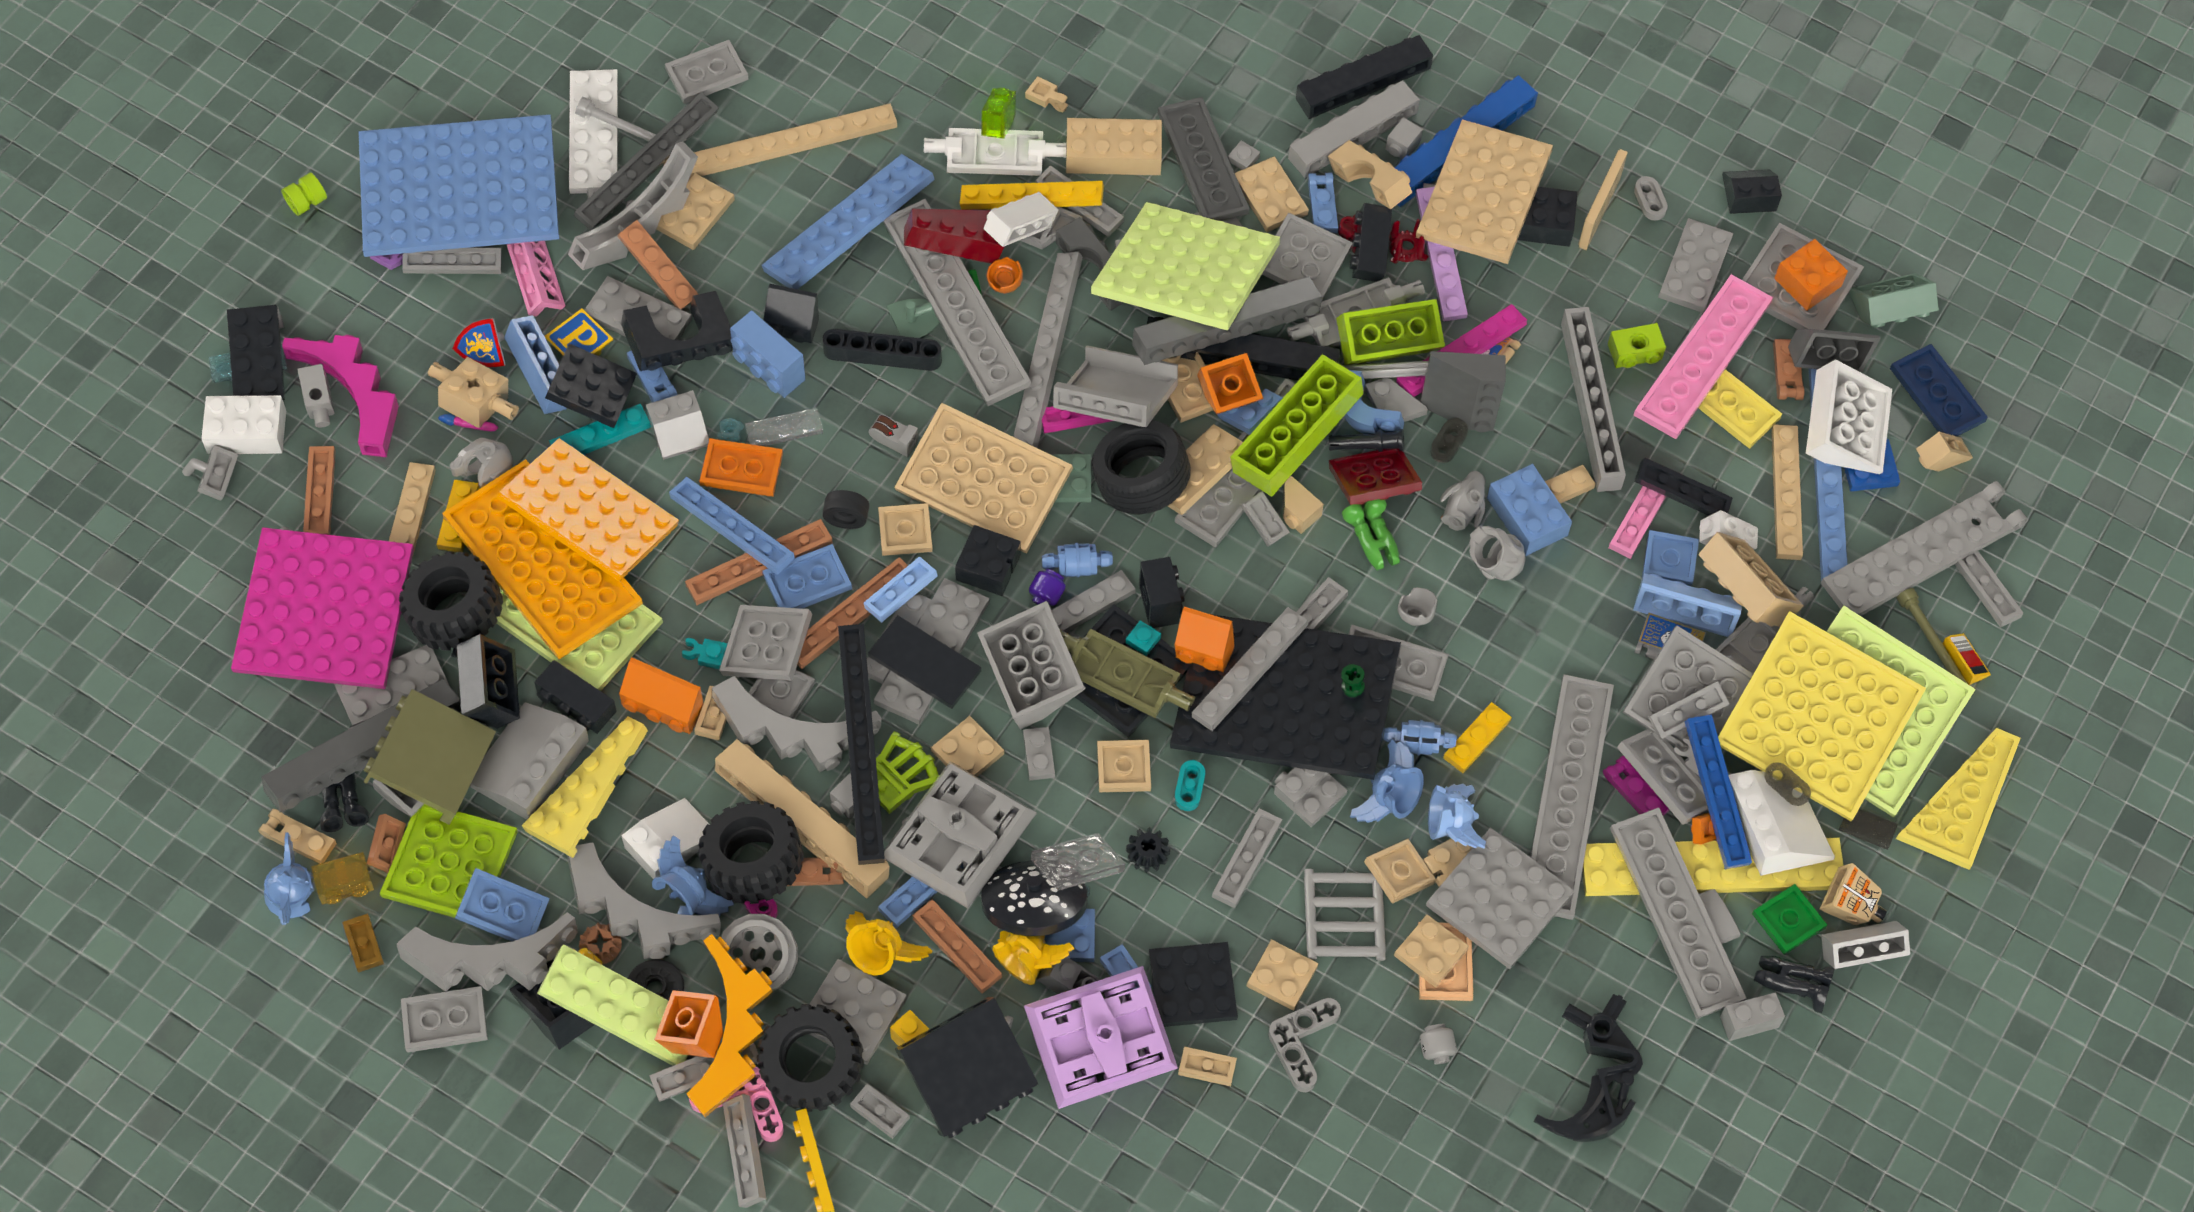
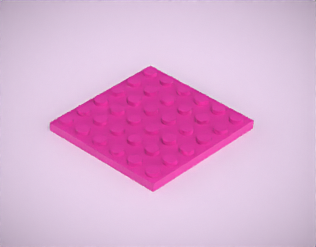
[231,527,414,689]

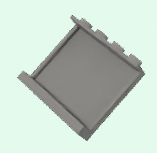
[1053,346,1178,427]

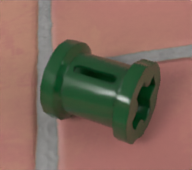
[1341,664,1365,697]

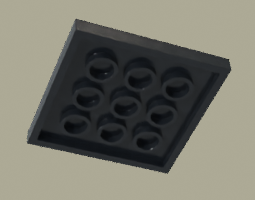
[1069,604,1193,738]

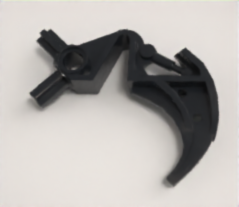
[1533,994,1643,1142]

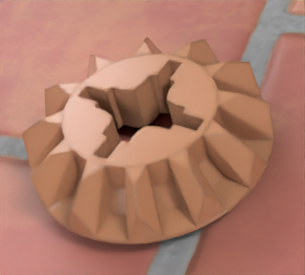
[579,923,622,964]

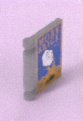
[1634,612,1706,659]

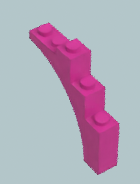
[282,335,399,457]

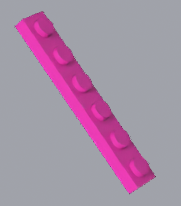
[1396,304,1527,397]

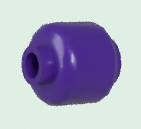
[1028,569,1066,606]

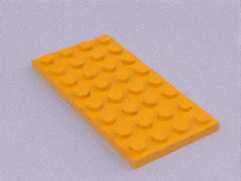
[442,459,643,660]

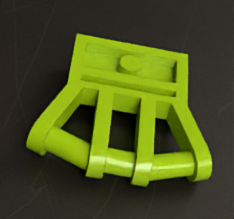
[876,731,939,814]

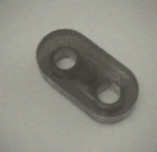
[1430,418,1468,463]
[1764,762,1811,806]

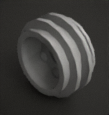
[721,914,798,991]

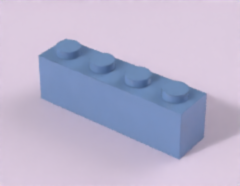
[504,315,567,414]

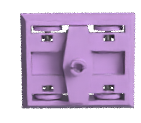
[1024,966,1178,1109]

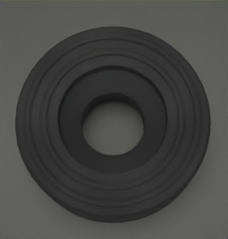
[822,490,869,529]

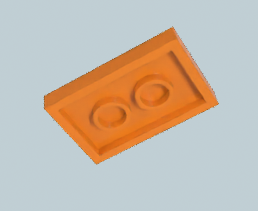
[699,438,783,497]

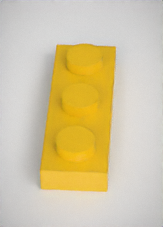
[436,480,480,552]
[1443,702,1512,773]

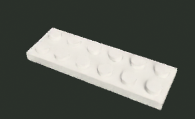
[569,69,618,194]

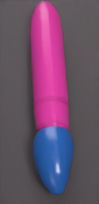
[438,414,498,432]

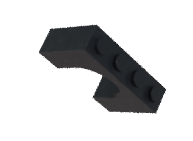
[621,291,733,371]

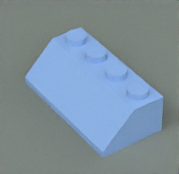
[1633,573,1742,637]

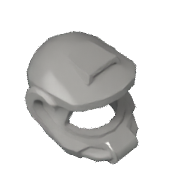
[450,438,513,488]
[1469,525,1526,581]

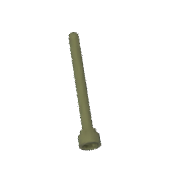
[1896,588,1967,683]

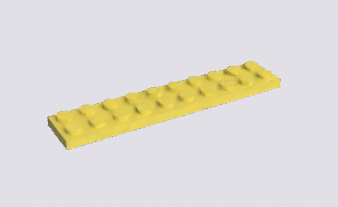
[1582,838,1843,896]

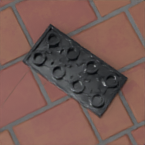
[868,615,982,709]

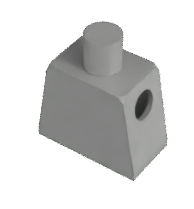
[298,364,335,428]

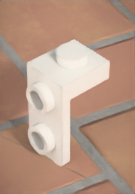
[1699,510,1758,550]

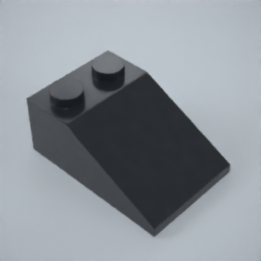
[509,959,595,1050]

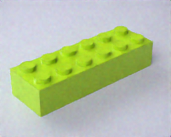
[1230,354,1363,497]

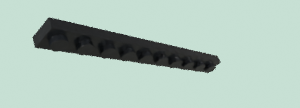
[838,624,885,865]

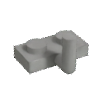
[182,445,238,501]

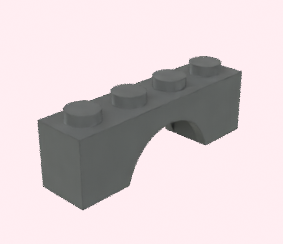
[1056,217,1124,311]

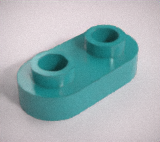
[1174,760,1205,811]

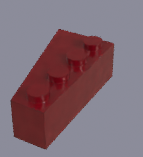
[904,208,1005,264]

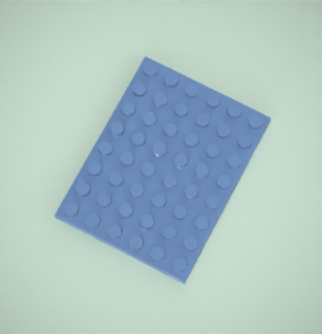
[359,115,559,257]

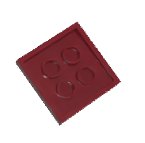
[1329,449,1422,505]

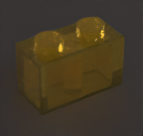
[311,852,374,905]

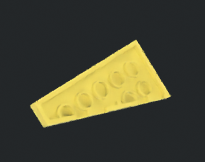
[522,716,648,858]
[1896,728,2021,870]

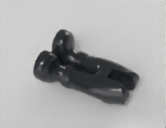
[319,773,369,832]
[1754,956,1835,1014]

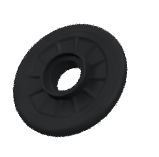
[627,959,684,1001]

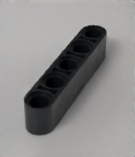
[822,329,942,371]

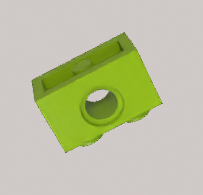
[1608,323,1666,368]

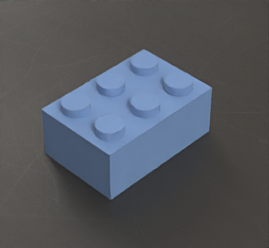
[730,310,805,398]
[1487,464,1572,556]

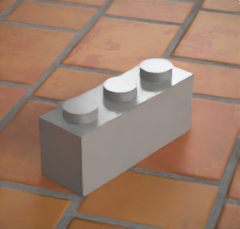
[1821,921,1910,969]

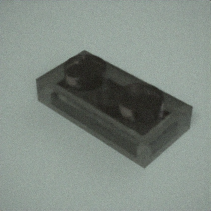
[1839,809,1898,850]

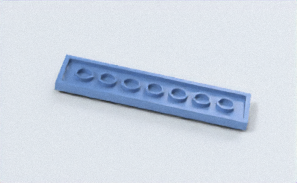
[762,154,935,289]

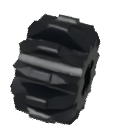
[1126,827,1171,873]

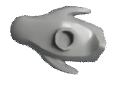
[1440,471,1486,531]

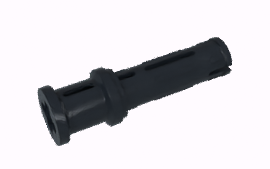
[1329,429,1405,452]

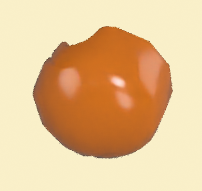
[986,257,1023,294]

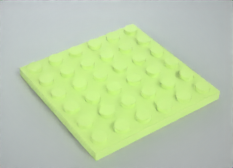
[1091,202,1280,330]
[1826,606,1976,817]

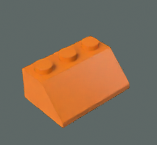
[619,657,703,734]

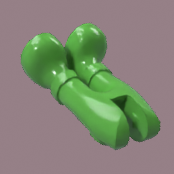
[1342,499,1400,570]

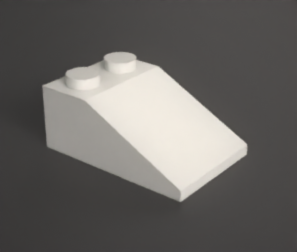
[621,798,710,879]

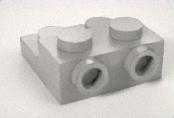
[1274,768,1348,828]

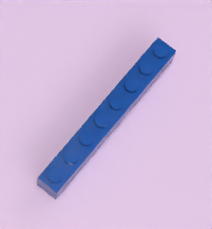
[1394,75,1538,207]

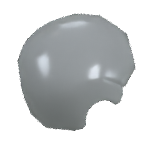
[1398,587,1438,626]

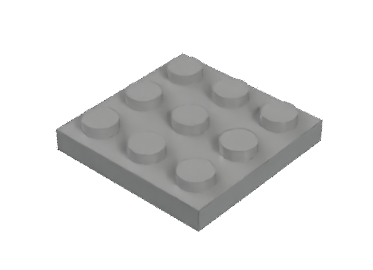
[1262,212,1352,300]
[719,605,813,681]
[809,959,907,1065]

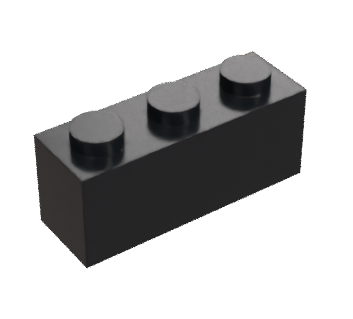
[1350,203,1392,282]
[534,660,617,734]

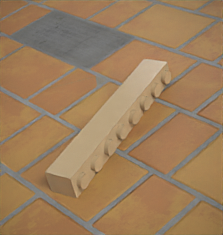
[715,739,890,898]

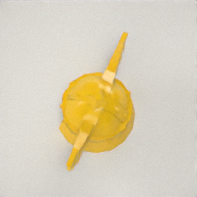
[845,911,933,976]
[992,930,1075,985]

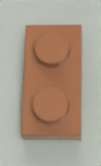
[367,814,406,873]

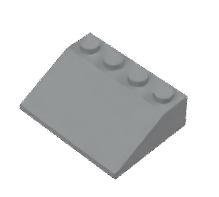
[977,601,1085,730]
[469,702,589,820]

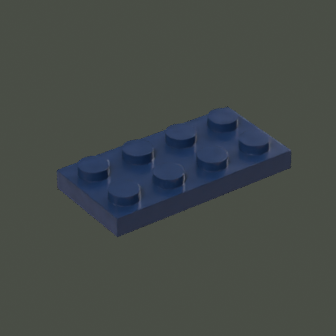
[1890,344,1988,436]

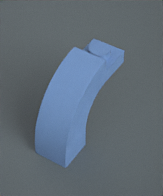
[1344,370,1404,434]

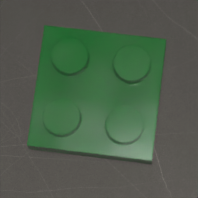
[1752,884,1827,955]

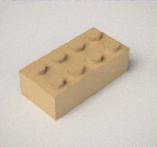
[1066,118,1162,175]
[1698,532,1804,627]

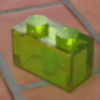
[981,88,1016,139]

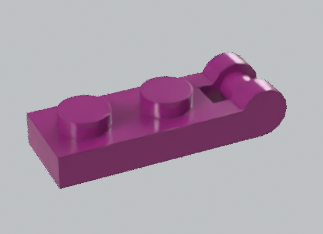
[1603,755,1670,816]

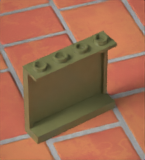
[363,689,496,825]

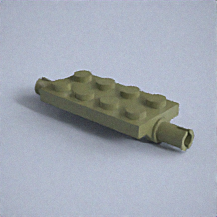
[1059,629,1195,718]

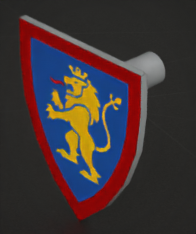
[452,318,506,367]

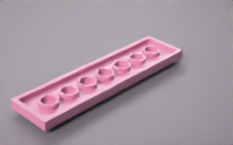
[1634,274,1773,439]

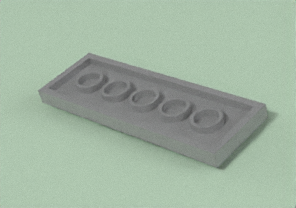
[874,578,989,725]

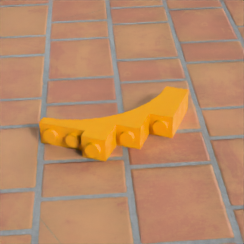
[687,934,773,1117]

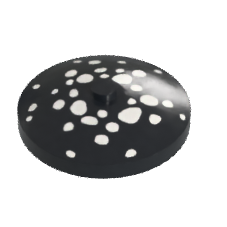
[981,860,1087,936]

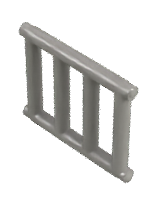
[1304,869,1386,961]

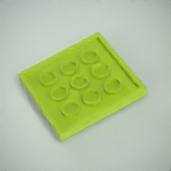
[380,804,518,918]

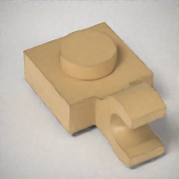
[1025,76,1068,113]

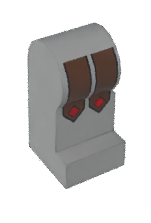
[869,414,918,457]

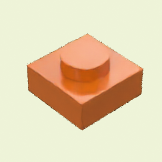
[1691,813,1716,844]

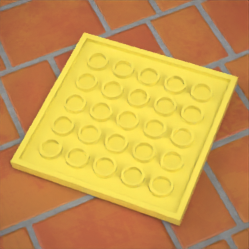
[1718,611,1926,821]

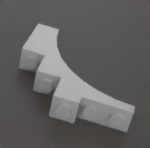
[568,142,698,270]
[712,676,881,773]
[567,842,721,959]
[397,912,578,992]

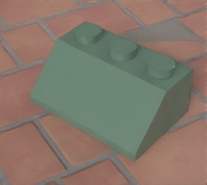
[1849,273,1939,328]

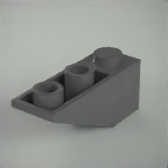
[1036,957,1121,1004]

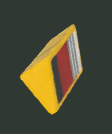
[1942,633,1991,685]

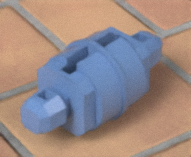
[1042,543,1113,578]
[1383,720,1457,756]

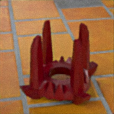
[1389,218,1429,264]

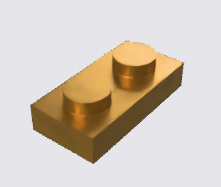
[342,913,384,973]

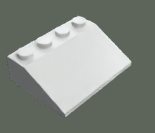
[1806,360,1892,474]
[1729,770,1835,876]

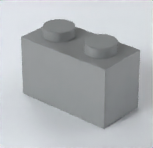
[1720,992,1785,1041]

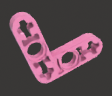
[689,1067,784,1142]

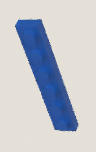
[1685,714,1752,870]

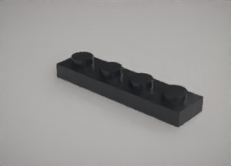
[1634,458,1733,516]

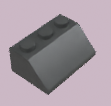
[1788,329,1880,373]

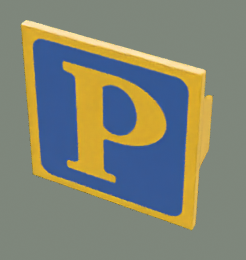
[544,308,613,356]

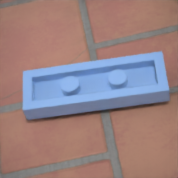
[864,556,938,623]

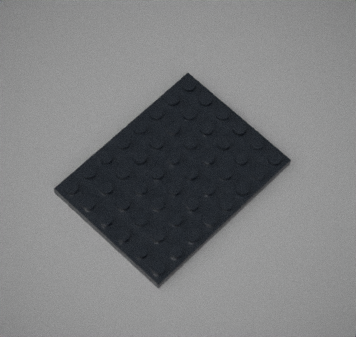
[1170,614,1401,780]

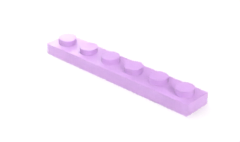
[1415,187,1468,321]

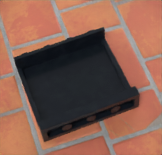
[895,997,1038,1138]

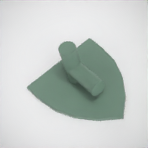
[887,299,940,338]

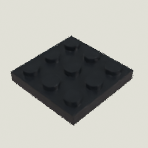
[545,343,637,428]
[1149,942,1238,1027]

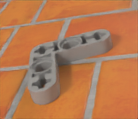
[1268,998,1341,1092]

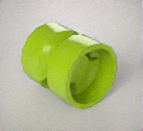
[281,172,327,216]

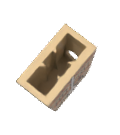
[1820,863,1887,925]

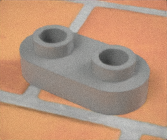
[1634,176,1668,220]

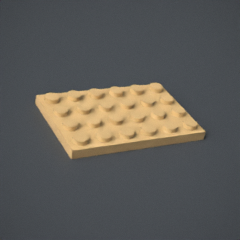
[1416,120,1553,264]
[894,403,1073,554]

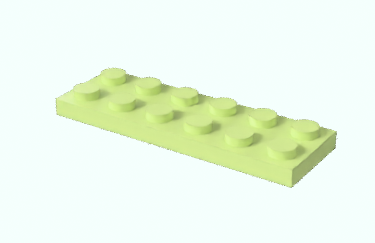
[537,944,688,1066]

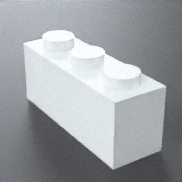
[983,192,1058,247]

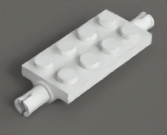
[924,128,1067,176]

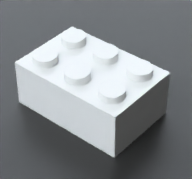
[202,396,286,454]

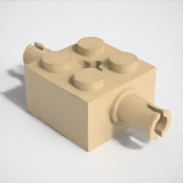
[428,357,519,428]

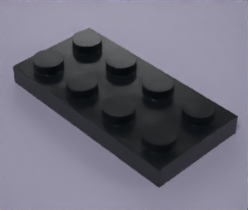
[227,305,285,400]

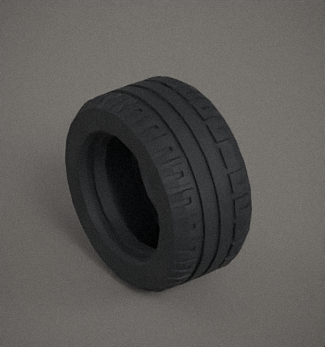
[1091,420,1191,515]

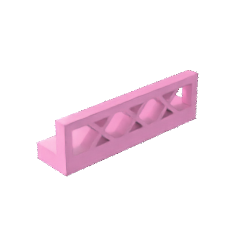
[507,241,565,317]

